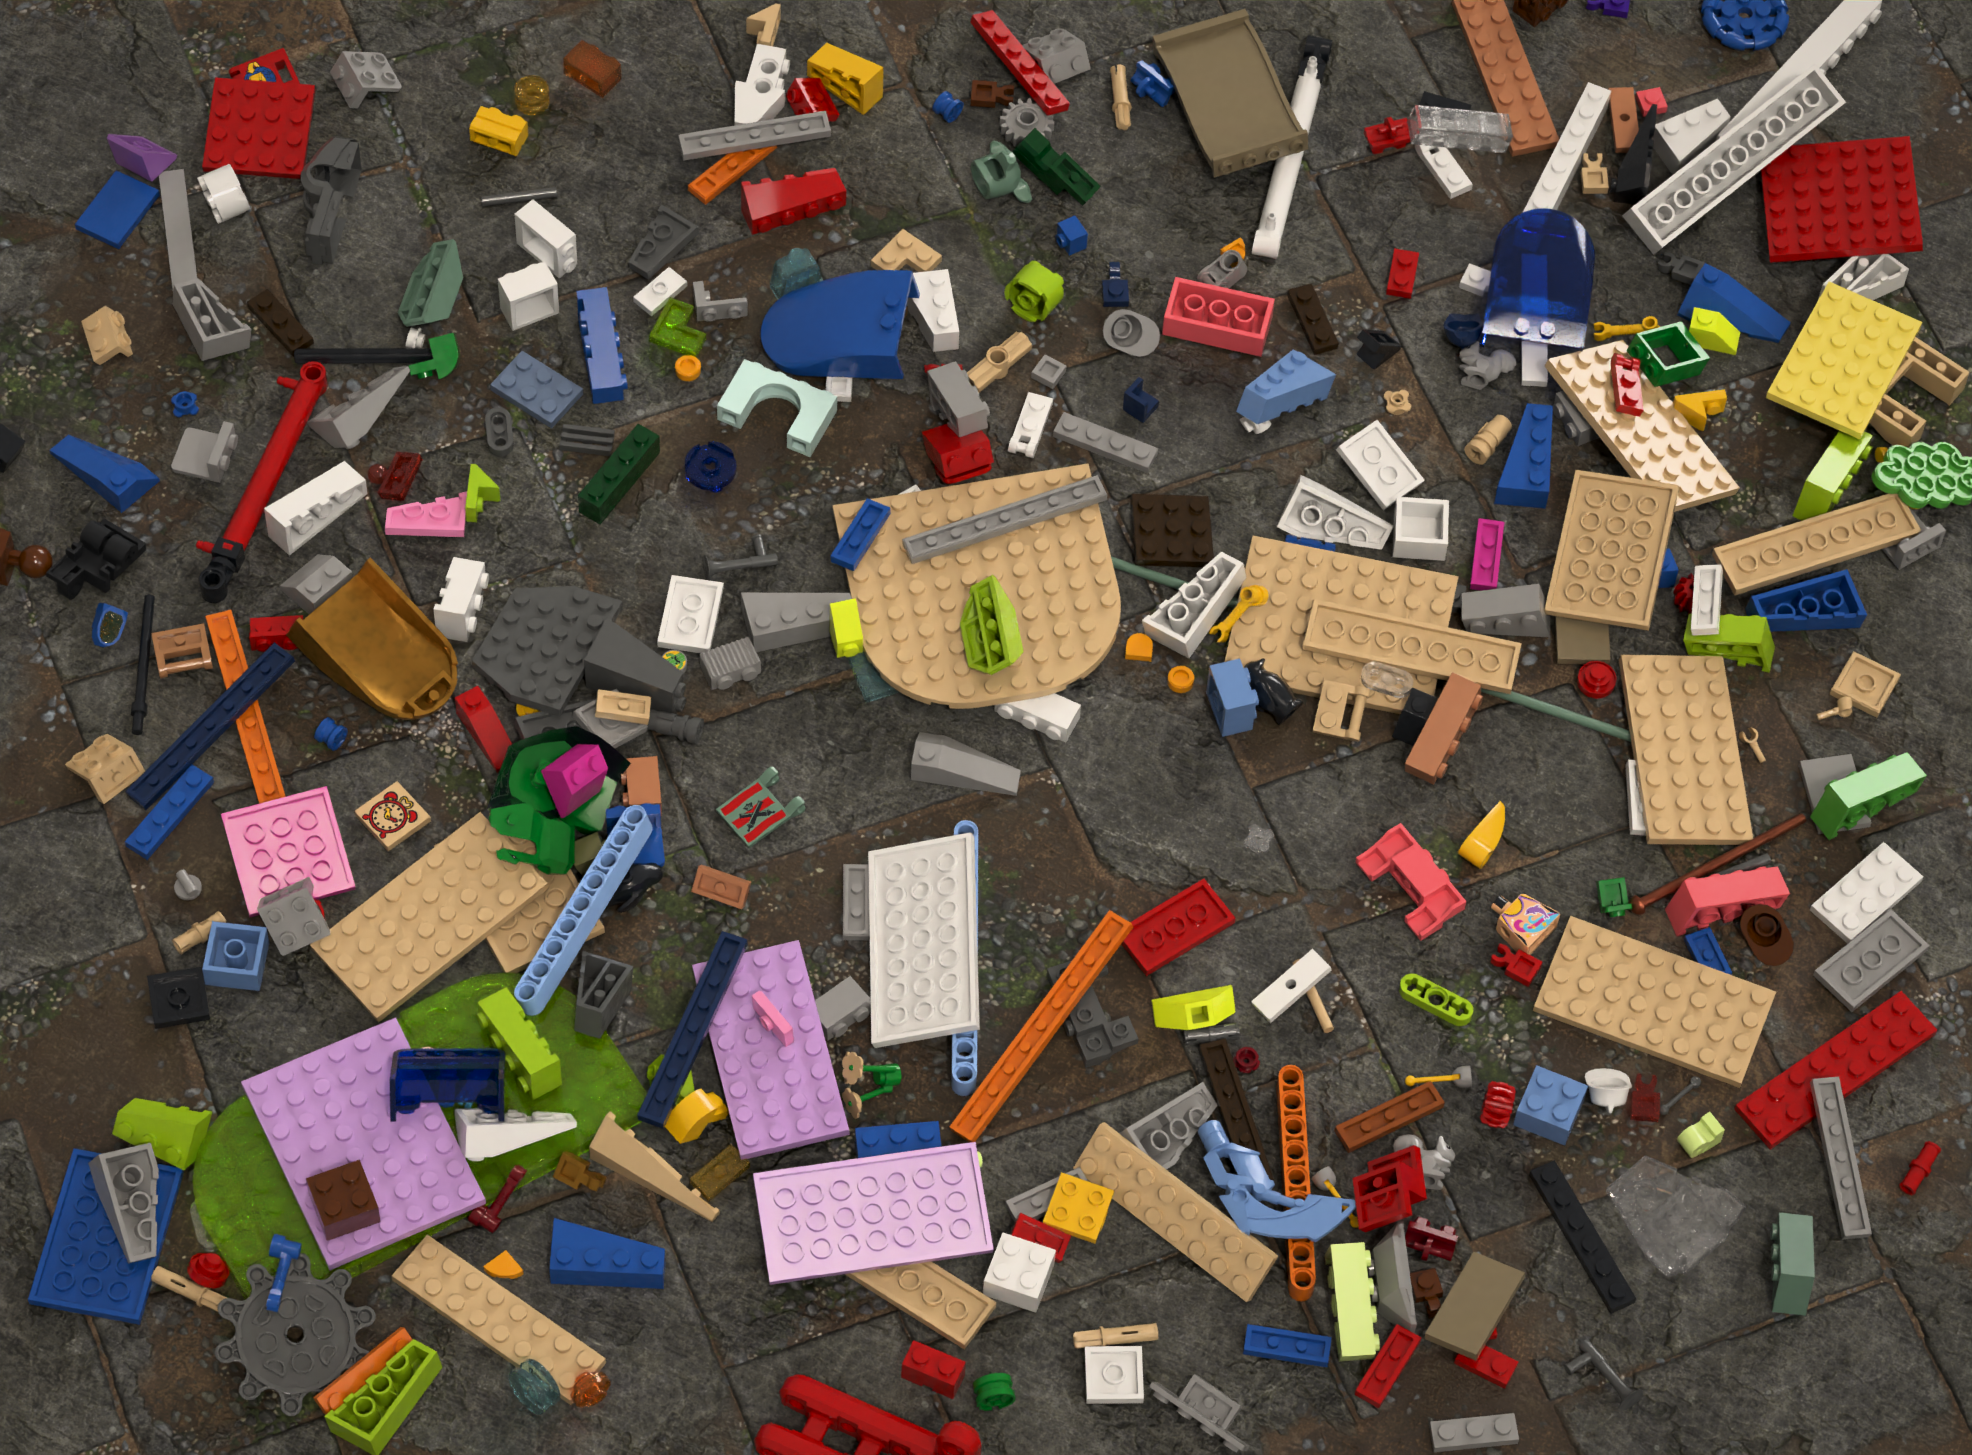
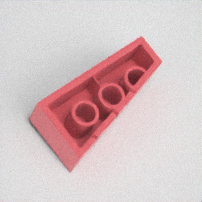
[1665,866,1790,936]

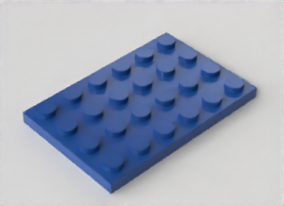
[28,1148,184,1325]

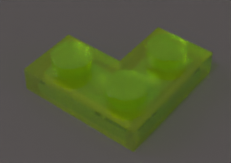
[649,297,706,358]

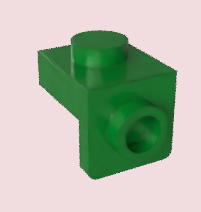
[1596,877,1632,918]

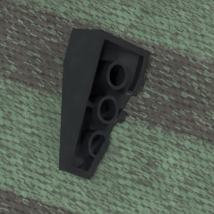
[1610,104,1657,205]

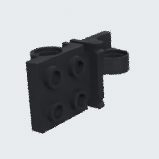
[46,518,146,600]

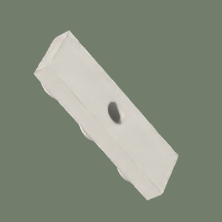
[1251,949,1332,1023]

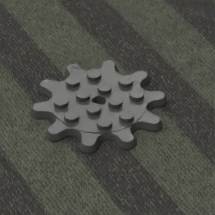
[215,1253,376,1417]

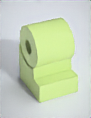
[1677,1112,1725,1158]

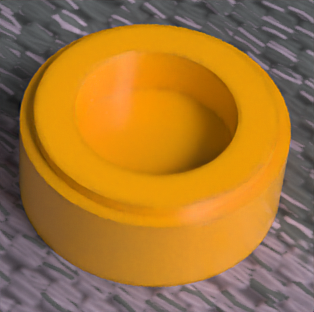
[675,355,701,381]
[1167,666,1194,693]

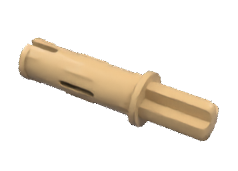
[1110,64,1132,131]
[152,1266,227,1312]
[1073,1323,1158,1349]

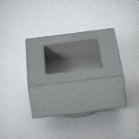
[1031,355,1067,389]

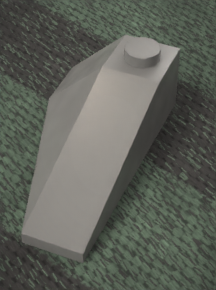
[307,366,410,449]
[88,1143,159,1264]

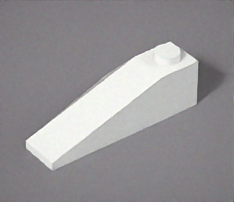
[455,1108,577,1161]

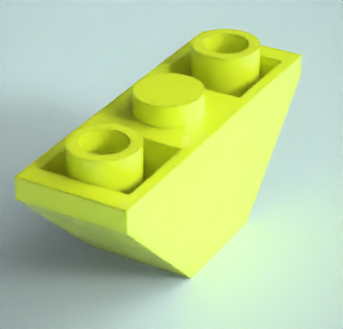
[1151,985,1236,1030]

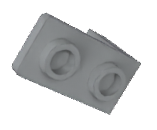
[693,281,748,321]

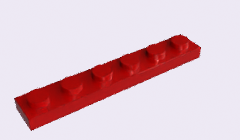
[970,10,1070,116]

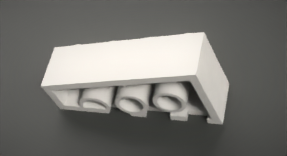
[264,461,367,556]
[1142,552,1246,658]

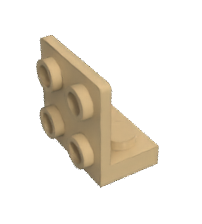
[65,734,145,804]

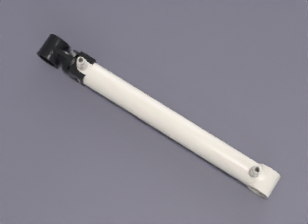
[1252,35,1333,259]

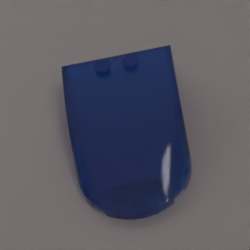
[1479,208,1595,352]

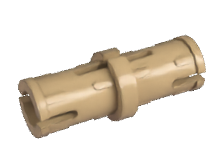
[172,911,226,954]

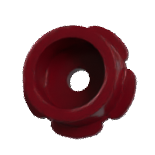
[1233,1047,1260,1074]

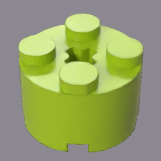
[1004,261,1064,322]

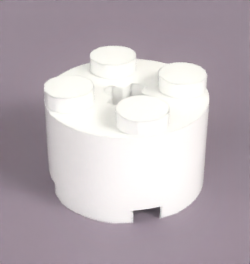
[197,164,250,224]

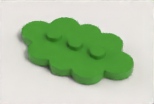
[1871,442,1972,509]

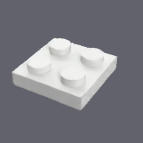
[1084,1346,1144,1404]

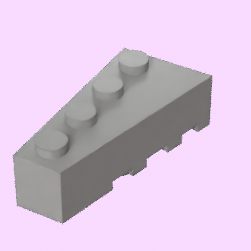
[741,592,852,652]

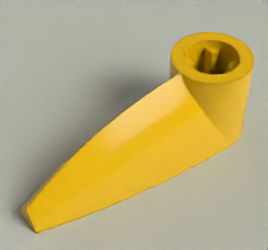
[1458,801,1505,869]

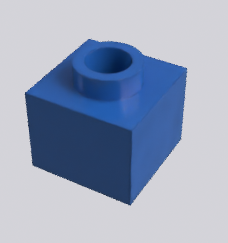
[1055,215,1088,256]

